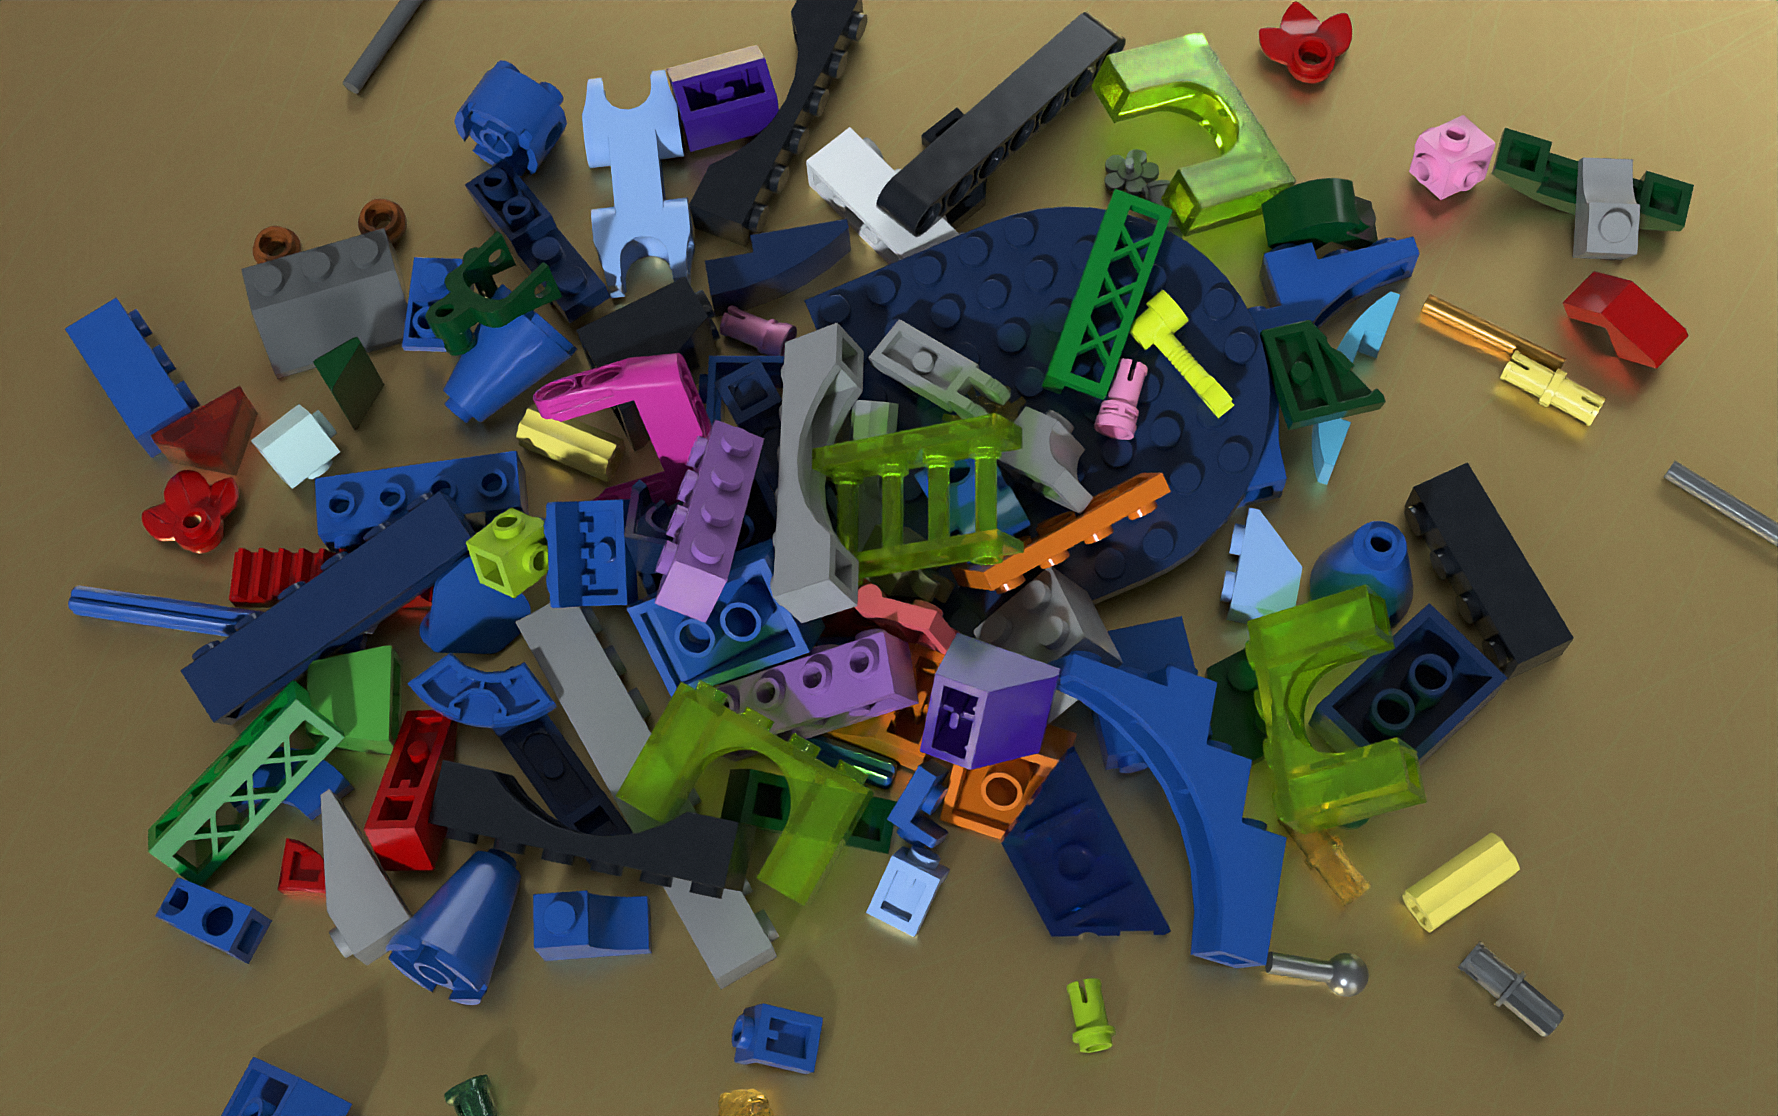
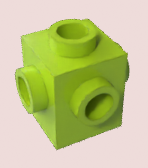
[466,508,549,599]

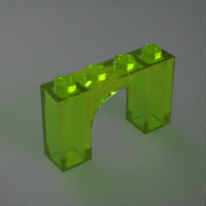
[1091,32,1296,237]
[1245,584,1427,835]
[616,679,875,906]

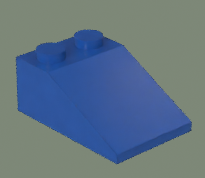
[627,538,825,700]

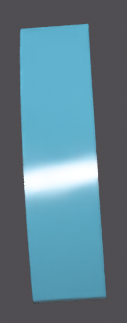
[1312,291,1400,485]

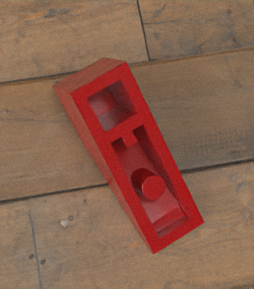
[364,710,458,871]

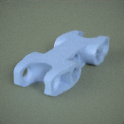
[582,70,695,298]

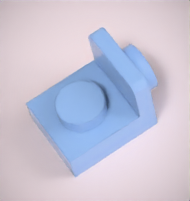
[866,845,950,937]

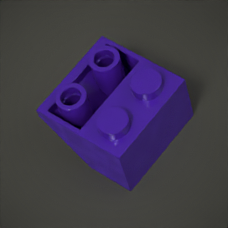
[666,45,779,152]
[920,633,1061,770]

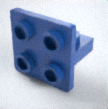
[544,499,638,608]

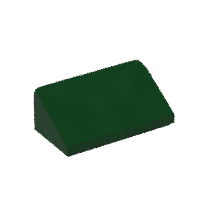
[313,336,385,429]

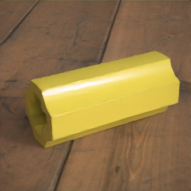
[516,403,626,482]
[1402,832,1520,933]

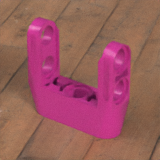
[533,353,712,506]

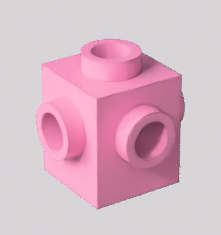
[1409,115,1496,200]

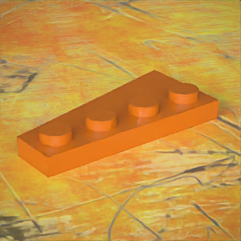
[950,473,1171,594]

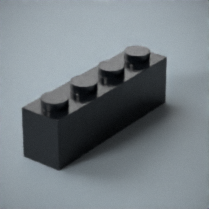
[1404,462,1574,680]

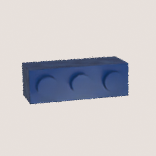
[65,298,203,458]

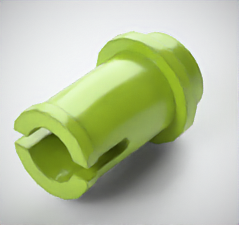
[1066,978,1116,1053]

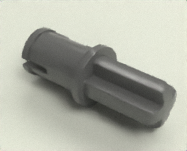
[1458,941,1564,1037]

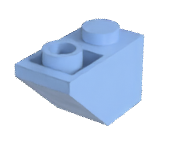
[1220,507,1303,632]

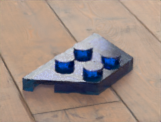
[1001,746,1171,937]

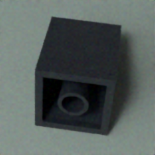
[577,277,720,452]

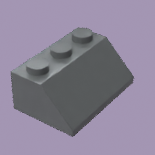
[241,228,409,379]

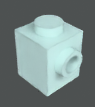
[251,404,340,489]

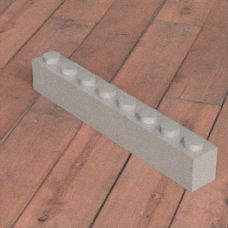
[516,603,779,989]

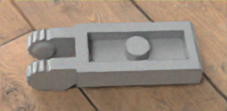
[868,320,1011,430]

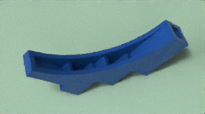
[1237,237,1420,508]
[1047,650,1287,968]

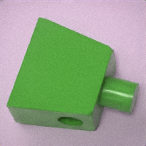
[280,645,403,755]

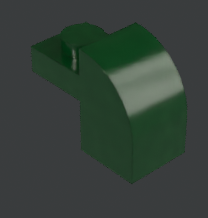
[1261,178,1378,251]

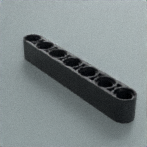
[876,11,1126,237]

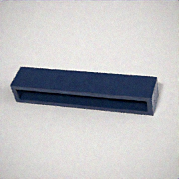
[180,491,476,725]

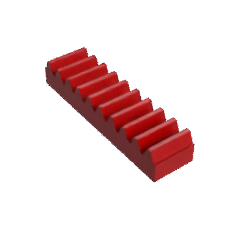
[229,548,434,609]

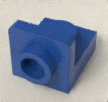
[887,759,950,848]
[732,1003,823,1074]

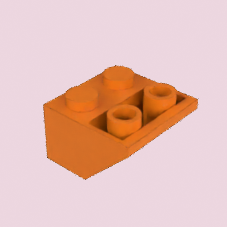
[827,643,945,771]

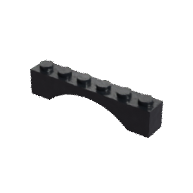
[689,0,867,247]
[428,760,757,899]

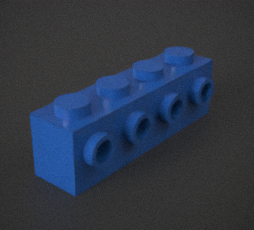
[315,451,529,553]

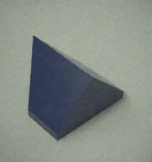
[624,479,673,574]

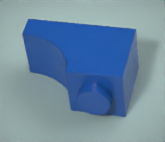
[533,890,652,961]

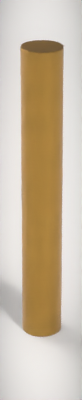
[1421,294,1566,372]

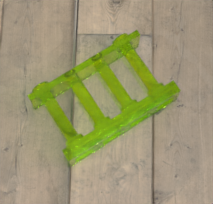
[812,413,1024,586]

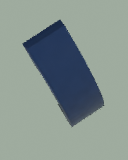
[714,358,856,542]
[492,666,633,866]

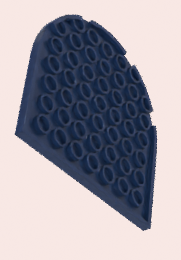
[804,207,1270,639]

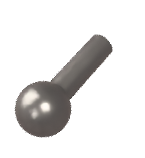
[1265,952,1369,997]

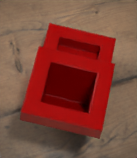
[1562,271,1688,369]

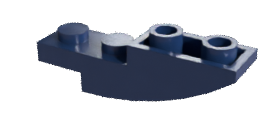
[465,159,611,323]

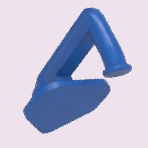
[419,517,546,654]

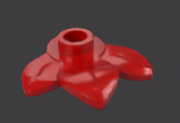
[1259,1,1352,83]
[142,470,240,554]

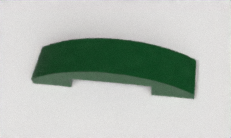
[1492,128,1694,231]

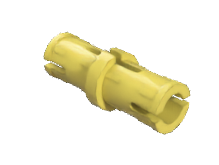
[1500,350,1606,426]

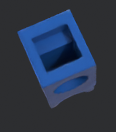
[155,877,272,964]

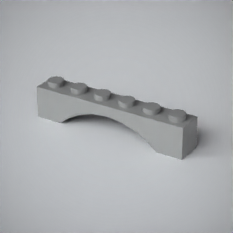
[770,323,864,623]

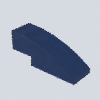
[705,219,851,317]

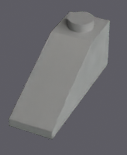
[320,789,413,966]

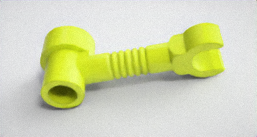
[1129,290,1234,419]

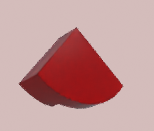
[277,838,326,897]

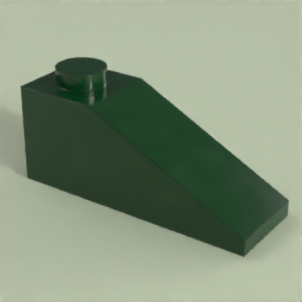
[720,769,897,854]

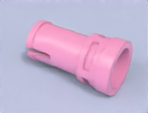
[720,305,797,356]
[1094,358,1148,440]

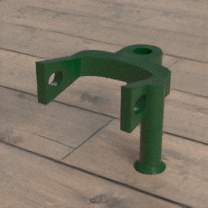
[426,231,562,356]

